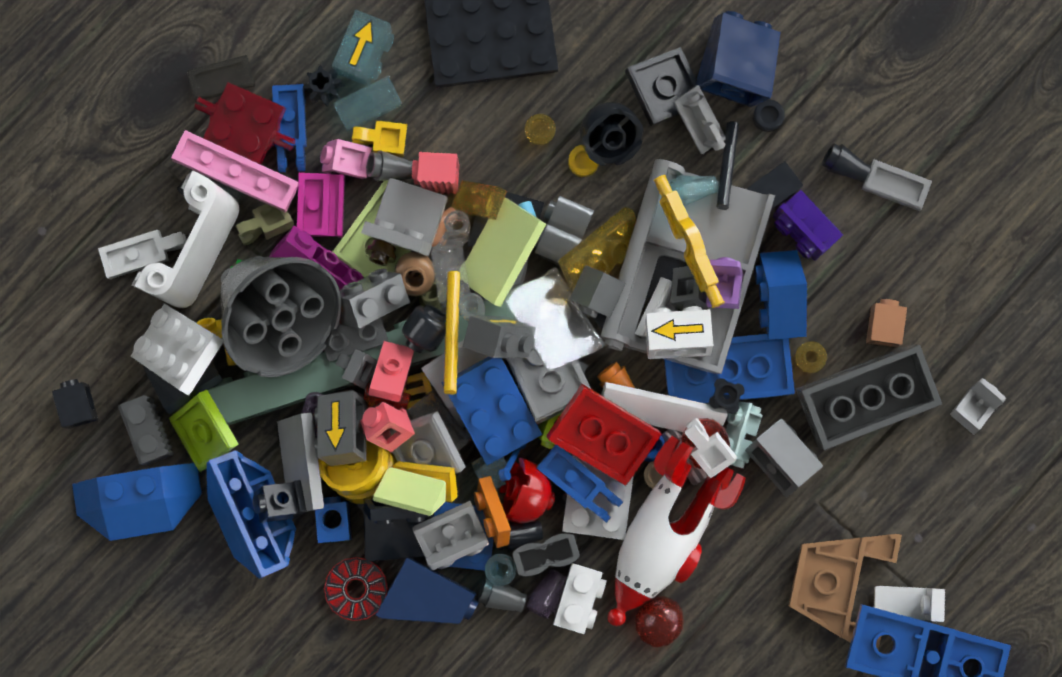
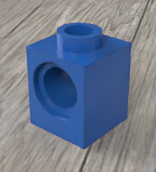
[315,496,352,543]

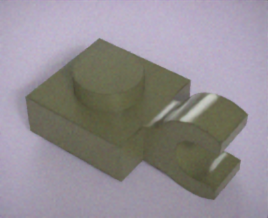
[236,204,294,245]

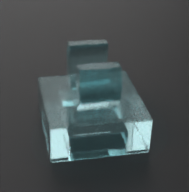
[471,457,507,489]

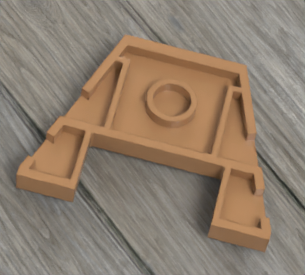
[788,534,902,651]

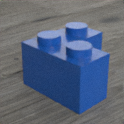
[754,250,807,340]

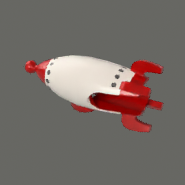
[608,436,746,626]

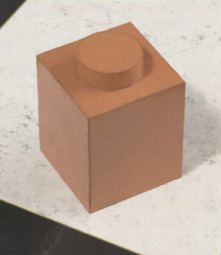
[866,299,907,348]

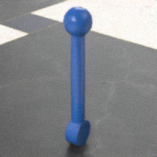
[499,443,527,482]

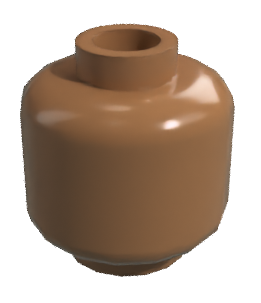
[394,252,435,296]

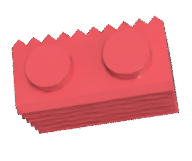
[412,152,459,195]

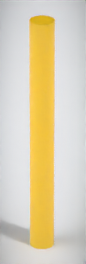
[444,271,460,394]

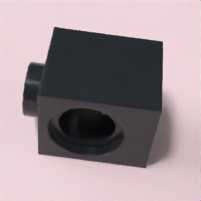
[52,379,99,429]

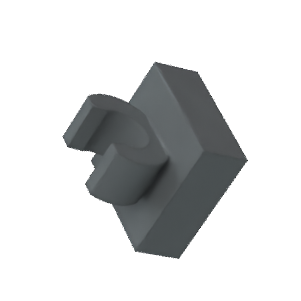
[335,349,378,389]

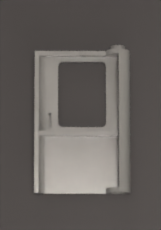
[600,159,775,374]

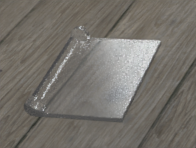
[504,268,605,372]

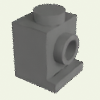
[671,266,711,311]

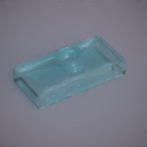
[333,76,403,132]

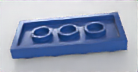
[664,334,795,404]

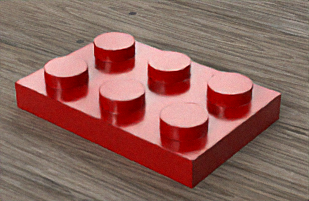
[546,384,662,486]

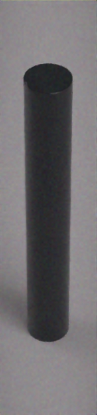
[716,121,739,210]

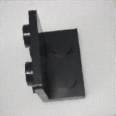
[363,498,434,561]

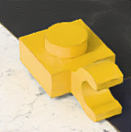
[352,120,407,157]

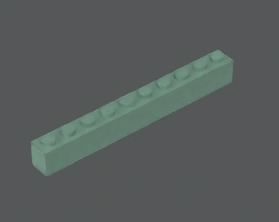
[208,293,517,426]

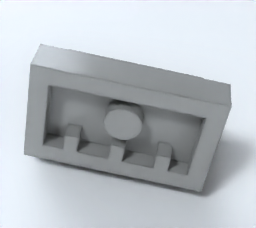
[361,178,448,256]

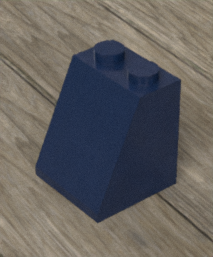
[695,11,781,107]
[376,558,479,624]

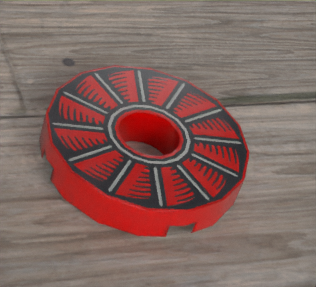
[324,557,388,621]

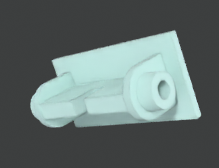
[722,402,763,468]

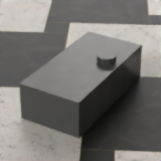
[796,344,942,450]

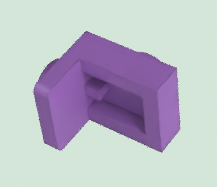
[706,257,743,309]

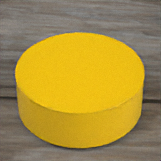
[568,145,599,177]

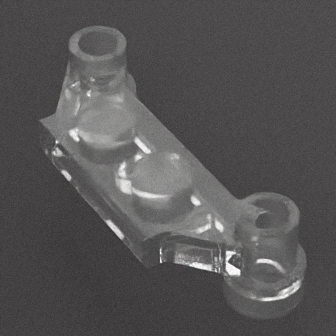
[431,210,486,323]

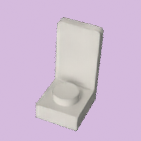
[874,586,945,622]

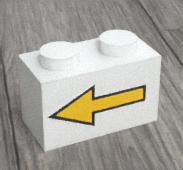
[645,306,713,359]

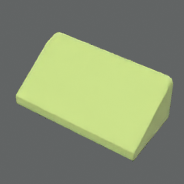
[373,467,446,516]

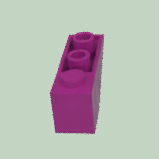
[269,225,364,291]

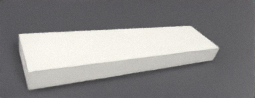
[601,382,728,437]

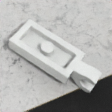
[98,230,187,279]

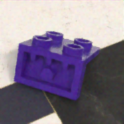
[772,190,843,261]

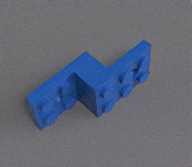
[845,604,1011,677]

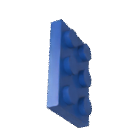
[441,356,542,465]

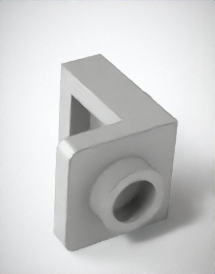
[950,378,1006,435]

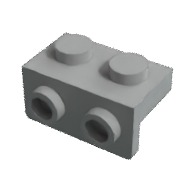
[412,501,489,570]

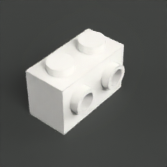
[553,563,607,634]

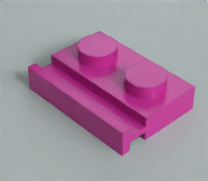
[297,173,345,238]

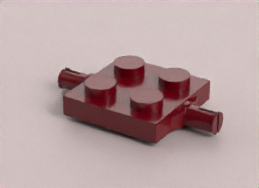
[194,82,296,165]

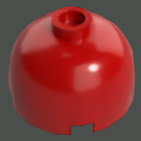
[499,458,555,524]

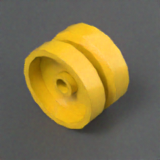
[318,440,397,504]

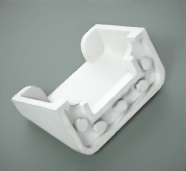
[131,171,239,308]

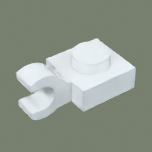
[685,418,737,478]

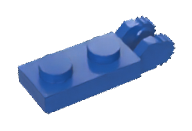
[272,84,307,172]
[537,444,623,523]

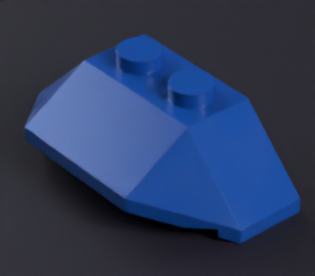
[207,450,296,579]
[72,463,202,541]

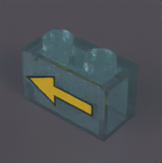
[332,10,395,87]

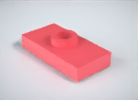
[368,341,414,402]

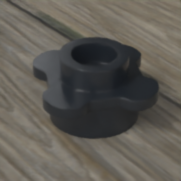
[709,378,745,414]

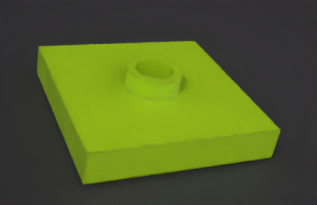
[169,390,239,472]

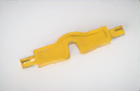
[653,175,725,308]

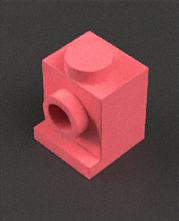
[360,402,415,452]

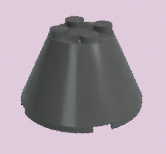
[221,256,341,377]

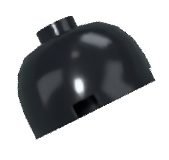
[580,102,644,166]

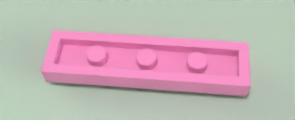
[171,130,299,213]

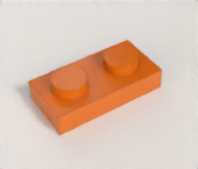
[474,476,511,548]

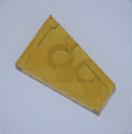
[558,207,637,309]

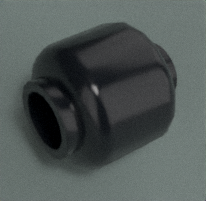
[402,304,446,353]

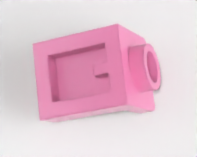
[320,139,372,179]

